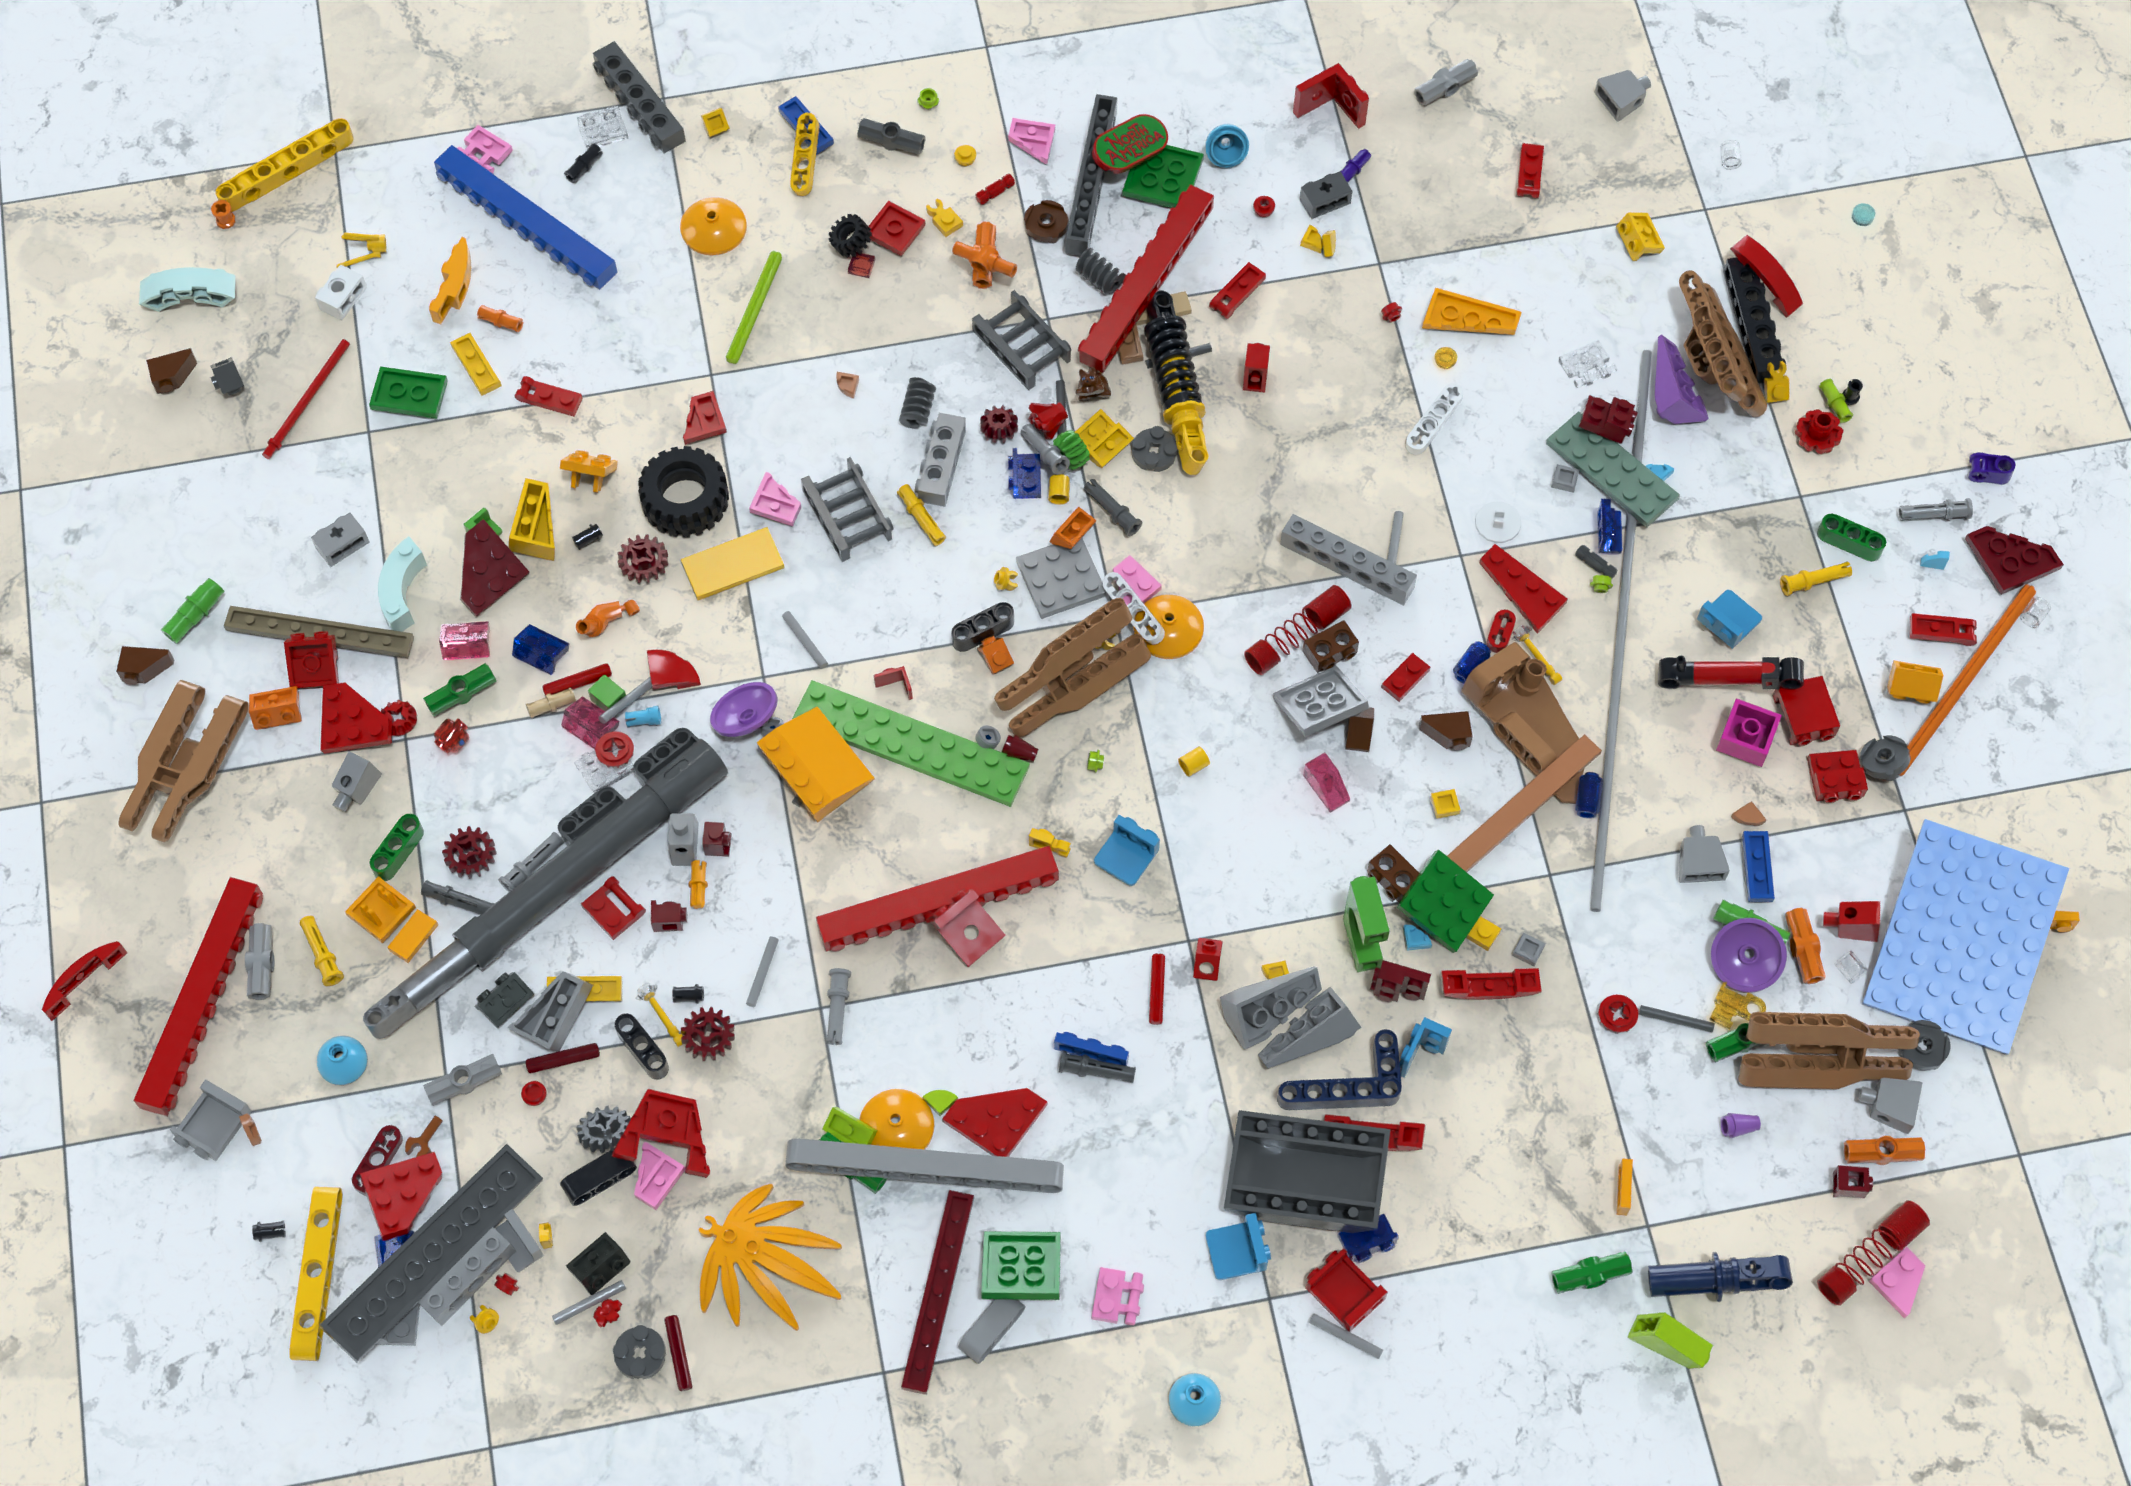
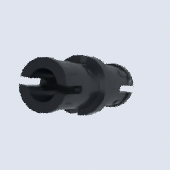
[564,144,603,183]

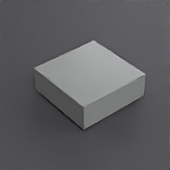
[1551,464,1580,493]
[1512,933,1546,966]

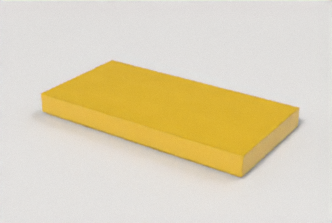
[680,527,785,600]

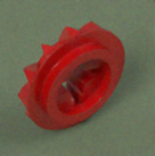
[381,700,417,736]
[595,731,634,768]
[1598,994,1639,1034]

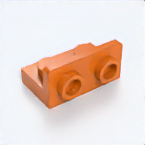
[249,686,302,730]

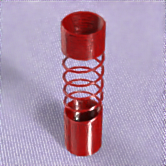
[1244,585,1352,675]
[1817,1200,1930,1306]

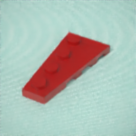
[1479,544,1568,634]

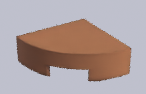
[836,371,859,398]
[1731,801,1767,826]
[239,1113,262,1146]

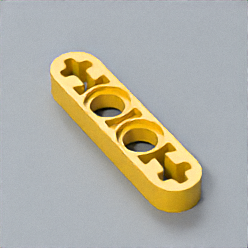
[790,112,819,196]

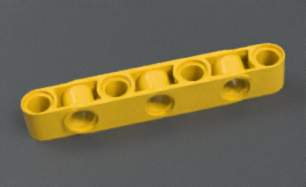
[215,118,354,212]
[289,1186,342,1361]

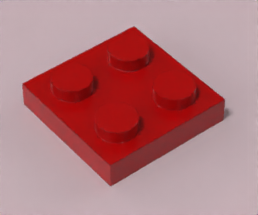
[869,200,926,256]

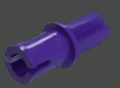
[1341,149,1371,183]

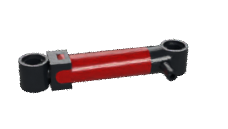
[1658,655,1804,689]

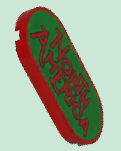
[1092,114,1168,174]

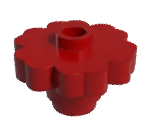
[1795,409,1844,454]

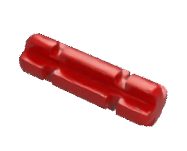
[975,174,1015,205]

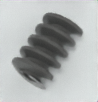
[1076,248,1126,295]
[899,377,937,429]

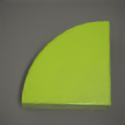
[923,1090,958,1116]

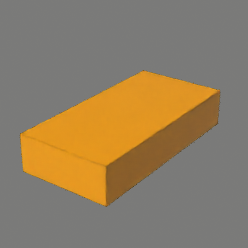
[387,909,438,963]
[1617,1158,1633,1216]

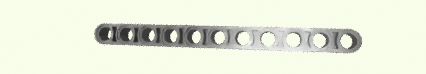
[785,1139,1064,1193]

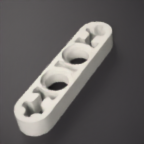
[1406,383,1463,455]
[1103,572,1165,644]

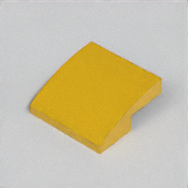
[1075,409,1134,468]

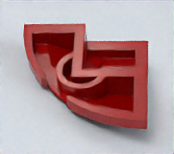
[647,649,701,690]

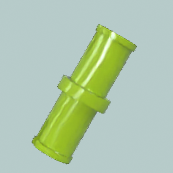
[1819,379,1853,423]

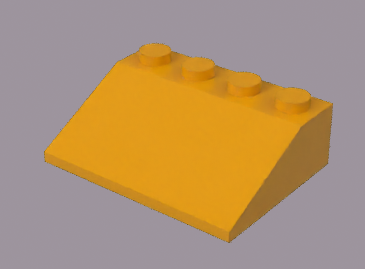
[756,706,875,823]

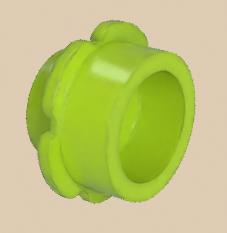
[918,88,939,109]
[1590,575,1613,593]
[1087,749,1104,773]

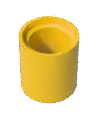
[1048,474,1070,505]
[1178,746,1210,777]

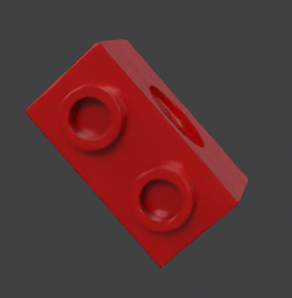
[1243,343,1270,393]

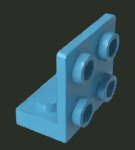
[1400,1017,1452,1078]

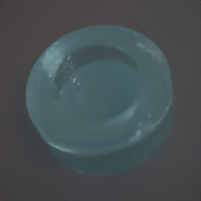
[1851,203,1875,226]

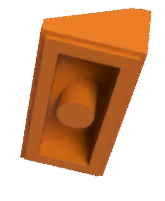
[1050,506,1097,549]

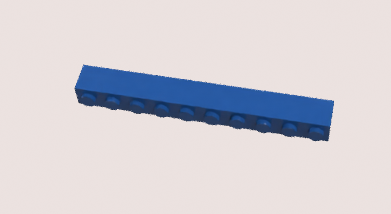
[434,145,618,290]

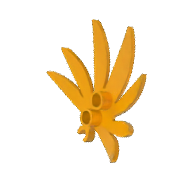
[699,1184,842,1331]

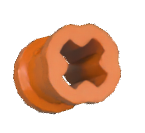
[211,200,236,229]

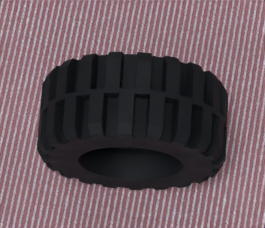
[638,446,729,537]

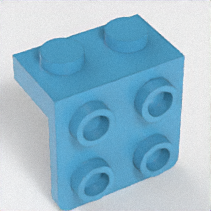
[1697,590,1762,649]
[1094,815,1160,886]
[1205,1213,1271,1280]

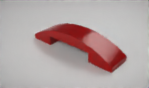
[1730,235,1803,318]
[42,941,127,1021]
[1441,968,1542,1000]
[1324,1114,1426,1151]

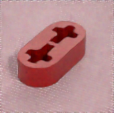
[1487,609,1516,653]

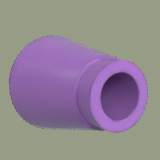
[1720,1113,1761,1138]

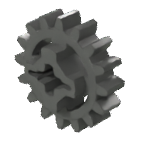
[577,1106,631,1153]

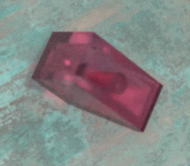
[1303,752,1350,813]

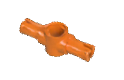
[952,241,1017,278]

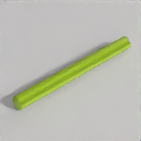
[726,251,782,364]

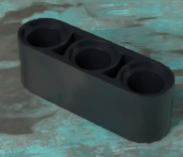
[951,602,1014,652]
[615,1013,669,1080]
[560,1148,637,1206]

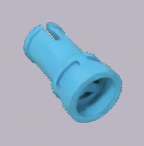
[625,706,661,727]

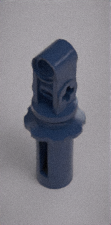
[1648,1252,1793,1302]

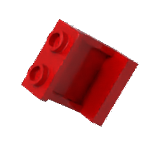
[1772,676,1840,746]
[1306,1248,1388,1332]

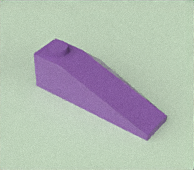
[1655,334,1709,424]

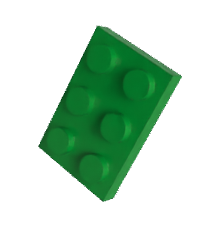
[369,366,448,419]

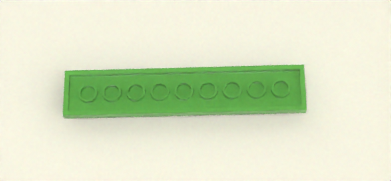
[792,680,1030,807]

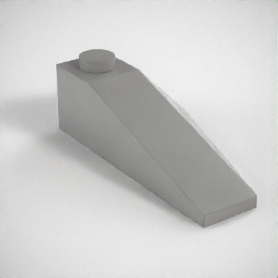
[1220,966,1322,1049]
[1258,987,1361,1068]

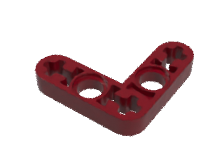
[352,1125,403,1197]

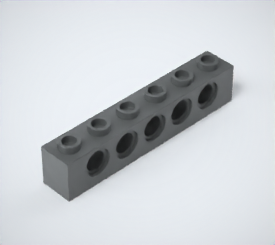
[592,41,686,154]

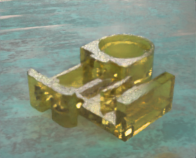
[1709,982,1766,1030]

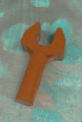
[405,1116,443,1157]

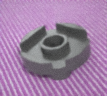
[1132,426,1177,472]
[1860,735,1911,781]
[1899,1020,1951,1071]
[613,1325,666,1379]

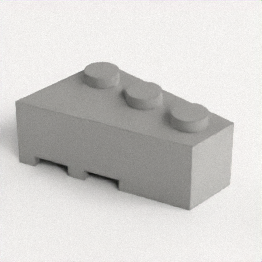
[507,971,593,1052]

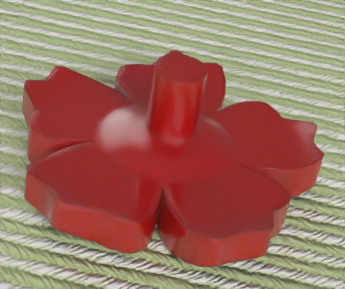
[593,1299,622,1327]

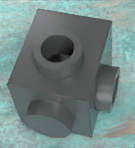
[210,357,244,395]

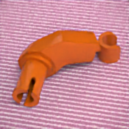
[576,600,640,637]

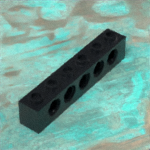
[1723,257,1786,384]

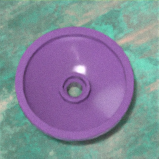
[710,682,778,737]
[1711,918,1787,992]

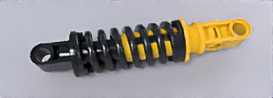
[1144,290,1209,475]

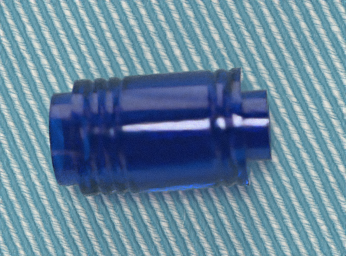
[1453,641,1491,684]
[1575,772,1603,819]

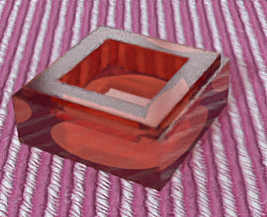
[847,252,875,278]

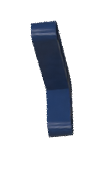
[1277,1029,1402,1110]

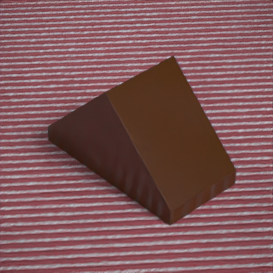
[1346,707,1374,752]

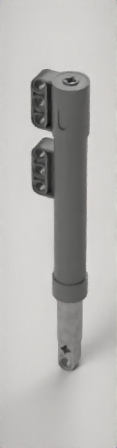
[363,727,728,1039]

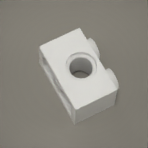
[315,264,367,321]

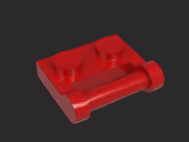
[581,876,646,940]

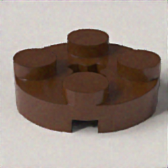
[1024,200,1068,243]

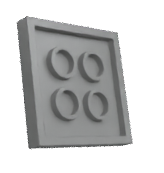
[1016,538,1107,619]
[1273,666,1369,737]

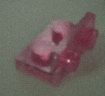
[439,621,490,660]
[561,696,620,749]

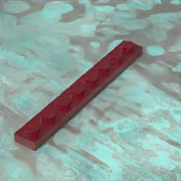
[901,1190,974,1395]

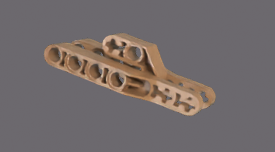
[1679,270,1767,417]
[994,598,1151,737]
[118,680,249,843]
[1738,1012,1920,1089]

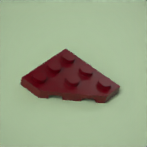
[460,519,530,617]
[1965,526,2064,595]

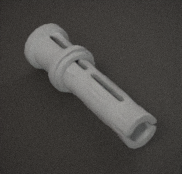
[1021,424,1070,475]
[1899,498,1973,521]
[498,832,564,892]
[826,968,851,1045]

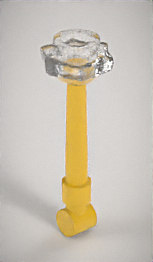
[1511,625,1562,685]
[636,983,683,1047]

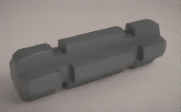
[1575,545,1618,579]

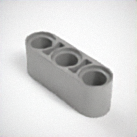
[958,1299,1026,1364]

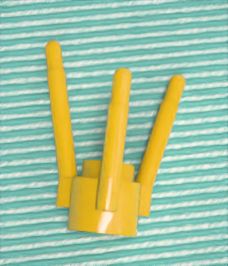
[336,232,387,268]

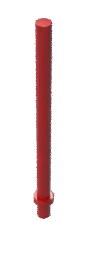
[262,339,350,459]

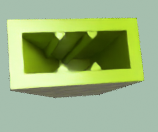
[1628,1312,1713,1369]

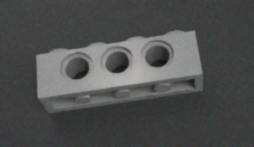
[915,412,966,507]
[418,1227,516,1326]

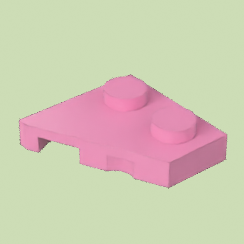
[1008,118,1055,164]
[749,472,801,526]
[1869,1247,1925,1319]

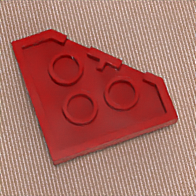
[320,682,392,754]
[942,1088,1048,1157]
[360,1152,442,1241]

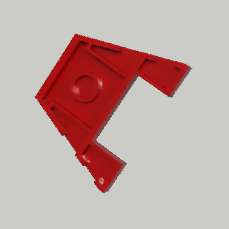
[612,1089,710,1178]

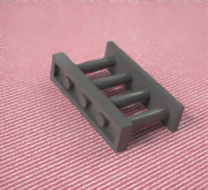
[972,290,1071,391]
[801,457,894,562]

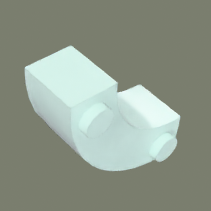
[139,267,235,312]
[378,536,427,632]

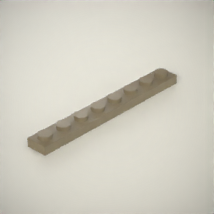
[224,606,414,658]

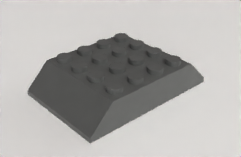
[1224,1110,1391,1233]

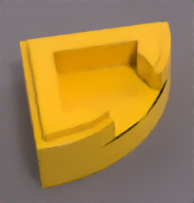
[1300,225,1323,253]
[1322,230,1336,257]
[1261,960,1289,980]
[539,1222,553,1249]

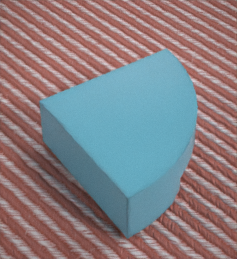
[1646,464,1675,481]
[1920,551,1950,570]
[1403,925,1432,951]

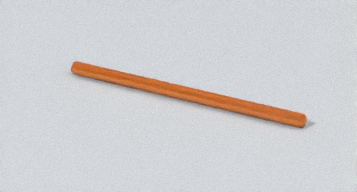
[1899,584,2036,776]

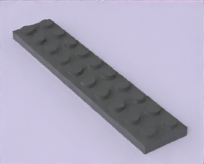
[319,1144,543,1363]

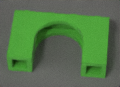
[1343,876,1390,973]

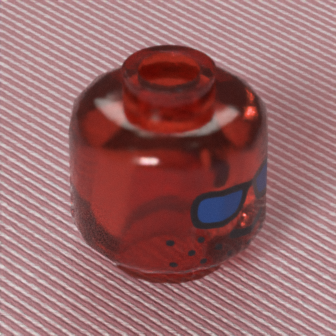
[434,718,469,754]

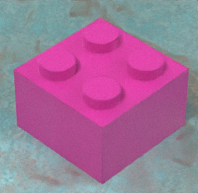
[1716,698,1782,767]

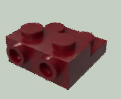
[1579,395,1638,444]
[1370,960,1431,1002]

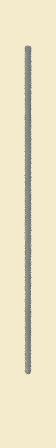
[1591,350,1652,912]

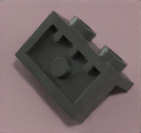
[475,972,535,1028]
[566,1232,631,1295]

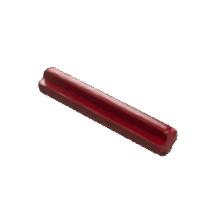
[525,1043,600,1073]
[664,1315,693,1391]

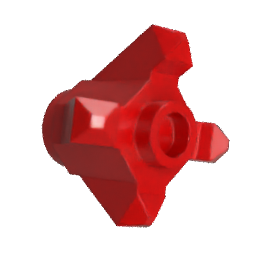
[1028,402,1068,439]

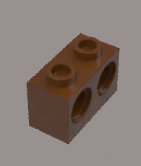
[1303,620,1359,673]
[1367,844,1419,903]

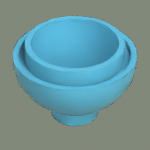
[1205,124,1249,168]
[317,1036,368,1085]
[1169,1373,1221,1426]

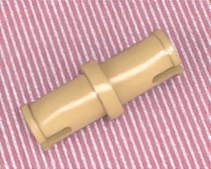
[526,688,576,718]

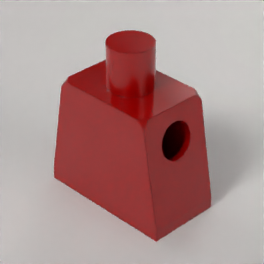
[1823,901,1880,942]

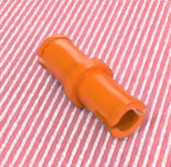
[477,305,523,332]

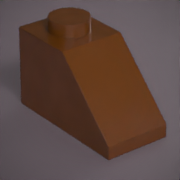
[146,348,197,394]
[116,646,174,685]
[1419,711,1473,751]

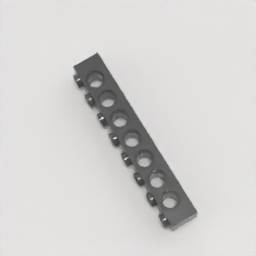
[1066,94,1118,256]

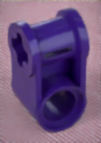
[1968,452,2016,485]

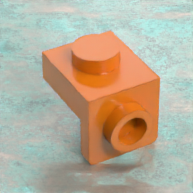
[977,635,1014,674]

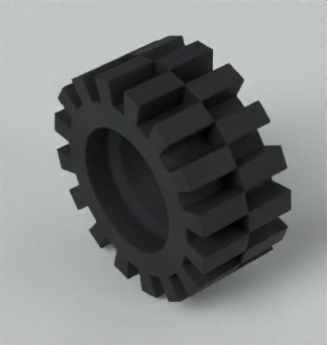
[828,214,872,258]

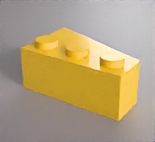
[509,478,555,561]

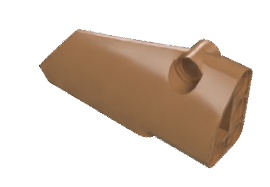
[1461,642,1584,804]

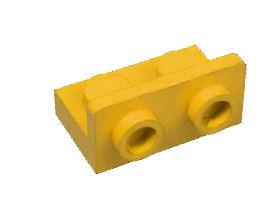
[1616,212,1665,261]

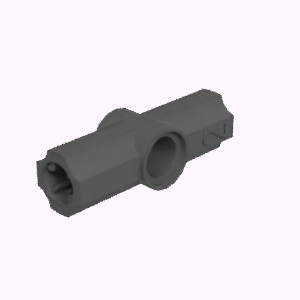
[857,118,926,154]

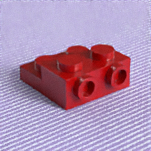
[284,631,339,688]
[1807,750,1868,803]

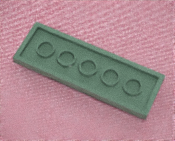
[1546,411,1680,527]

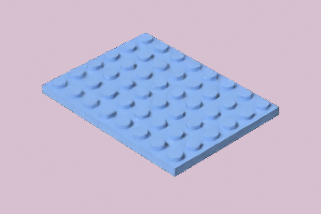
[1862,819,2069,1055]

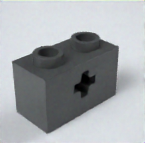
[1300,171,1352,219]

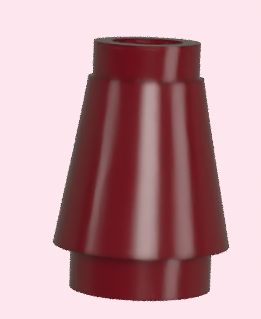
[1002,735,1039,762]

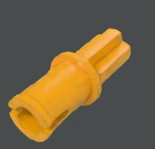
[688,860,708,909]

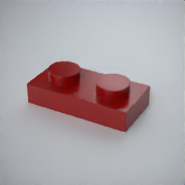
[1381,652,1431,702]

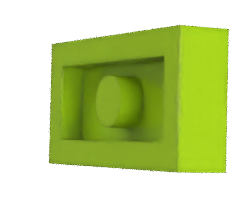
[822,1107,878,1145]

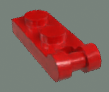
[1516,143,1544,198]
[1209,262,1266,319]
[514,376,583,417]
[1910,613,1977,646]

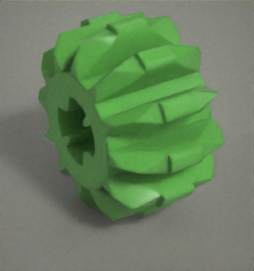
[1053,430,1090,470]

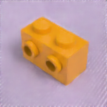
[1887,660,1944,704]

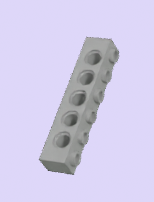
[1280,514,1417,606]

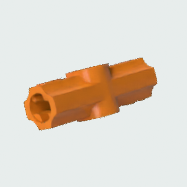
[972,222,996,289]
[1785,907,1826,984]
[1844,1136,1926,1165]

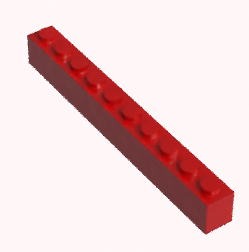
[1078,185,1214,373]
[816,845,1059,952]
[133,877,263,1117]

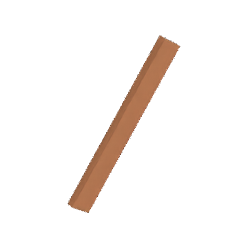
[1447,734,1602,872]

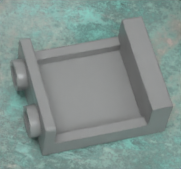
[170,1079,252,1161]

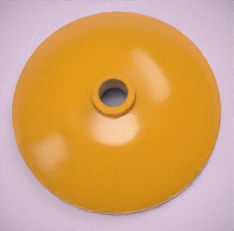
[680,197,747,255]
[1134,594,1204,659]
[859,1089,934,1150]

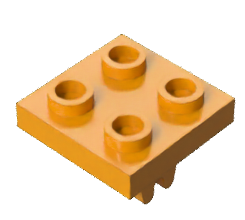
[560,450,618,493]
[345,876,416,943]

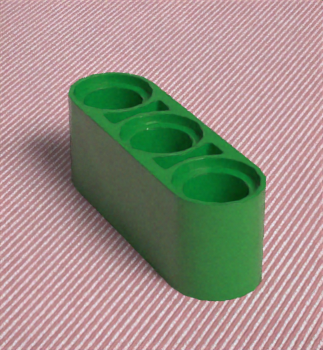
[1817,513,1887,562]
[369,814,424,881]

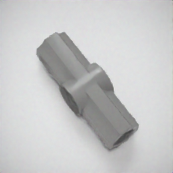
[1414,59,1478,105]
[245,923,275,1000]
[423,1054,502,1106]

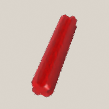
[542,663,612,695]
[1149,953,1165,1025]

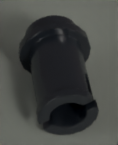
[1842,379,1863,405]
[572,524,603,550]
[672,984,704,1004]
[252,1220,286,1242]

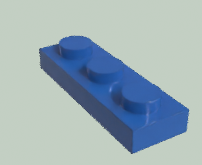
[778,96,834,155]
[1742,831,1775,902]
[1054,1032,1129,1066]

